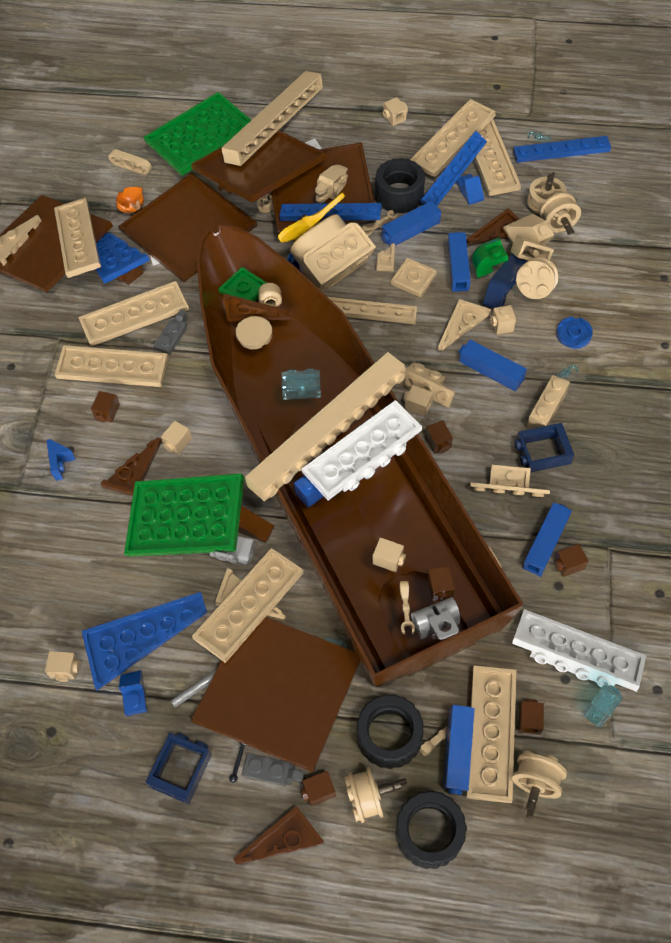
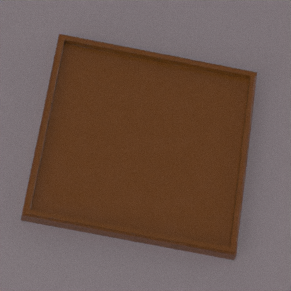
[191,130,327,203]
[272,142,374,235]
[118,173,257,282]
[0,195,113,293]
[191,617,361,772]

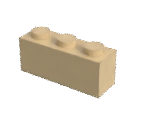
[527,375,570,429]

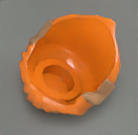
[116,186,144,214]

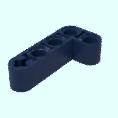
[483,254,528,310]

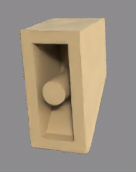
[510,235,554,260]

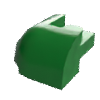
[472,237,509,278]

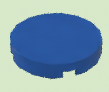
[556,317,593,349]

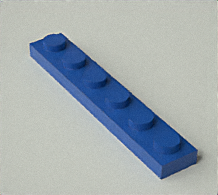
[420,131,487,206]
[513,136,611,163]
[280,203,382,221]

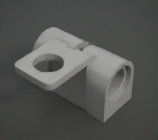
[210,536,256,566]
[411,597,460,640]

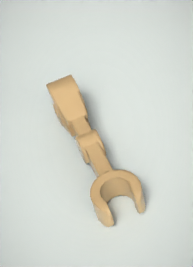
[362,210,398,236]
[400,581,415,635]
[420,725,448,756]

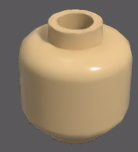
[258,283,282,307]

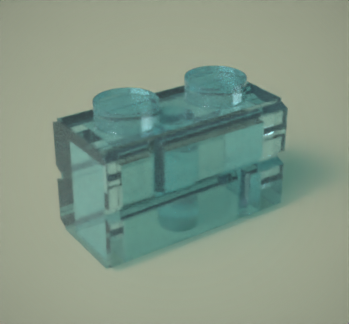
[281,368,321,400]
[583,684,623,728]

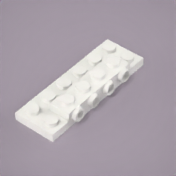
[302,400,422,500]
[512,609,646,692]

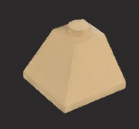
[503,214,554,245]

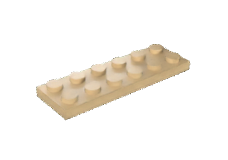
[410,99,495,178]
[474,119,521,196]
[54,197,101,278]
[78,281,189,347]
[55,345,169,387]
[192,548,303,663]
[466,666,516,803]

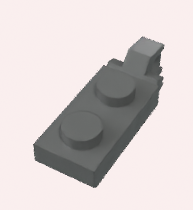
[153,310,188,355]
[242,753,305,787]

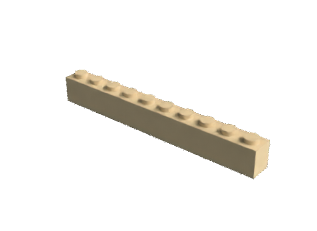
[222,71,323,166]
[245,352,405,501]

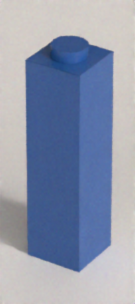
[381,201,441,247]
[447,232,470,292]
[459,339,527,392]
[523,502,572,577]
[442,705,475,795]

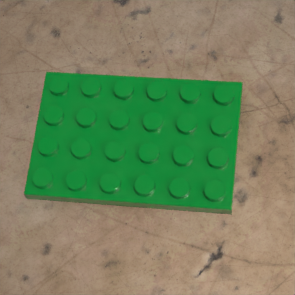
[144,92,251,176]
[124,473,244,557]

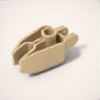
[315,165,348,203]

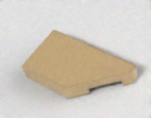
[377,243,395,272]

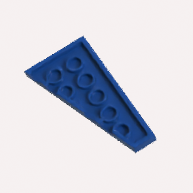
[95,233,150,284]
[82,592,207,691]

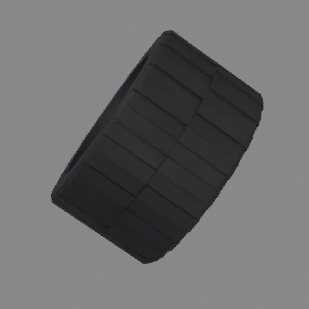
[375,158,425,213]
[357,694,424,769]
[396,791,467,869]

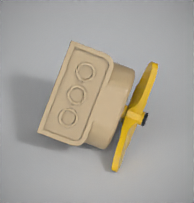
[278,192,376,293]

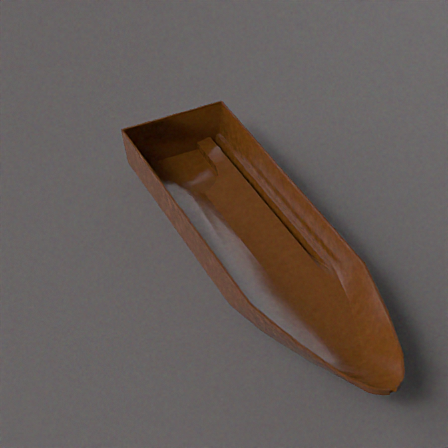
[197,225,523,688]

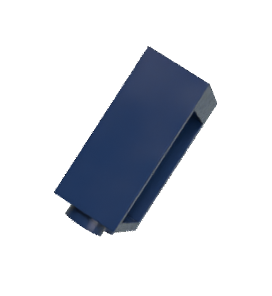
[514,423,574,473]
[146,733,212,805]

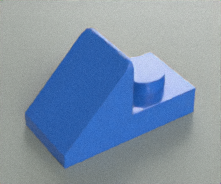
[456,174,484,205]
[46,439,75,481]
[119,670,148,716]

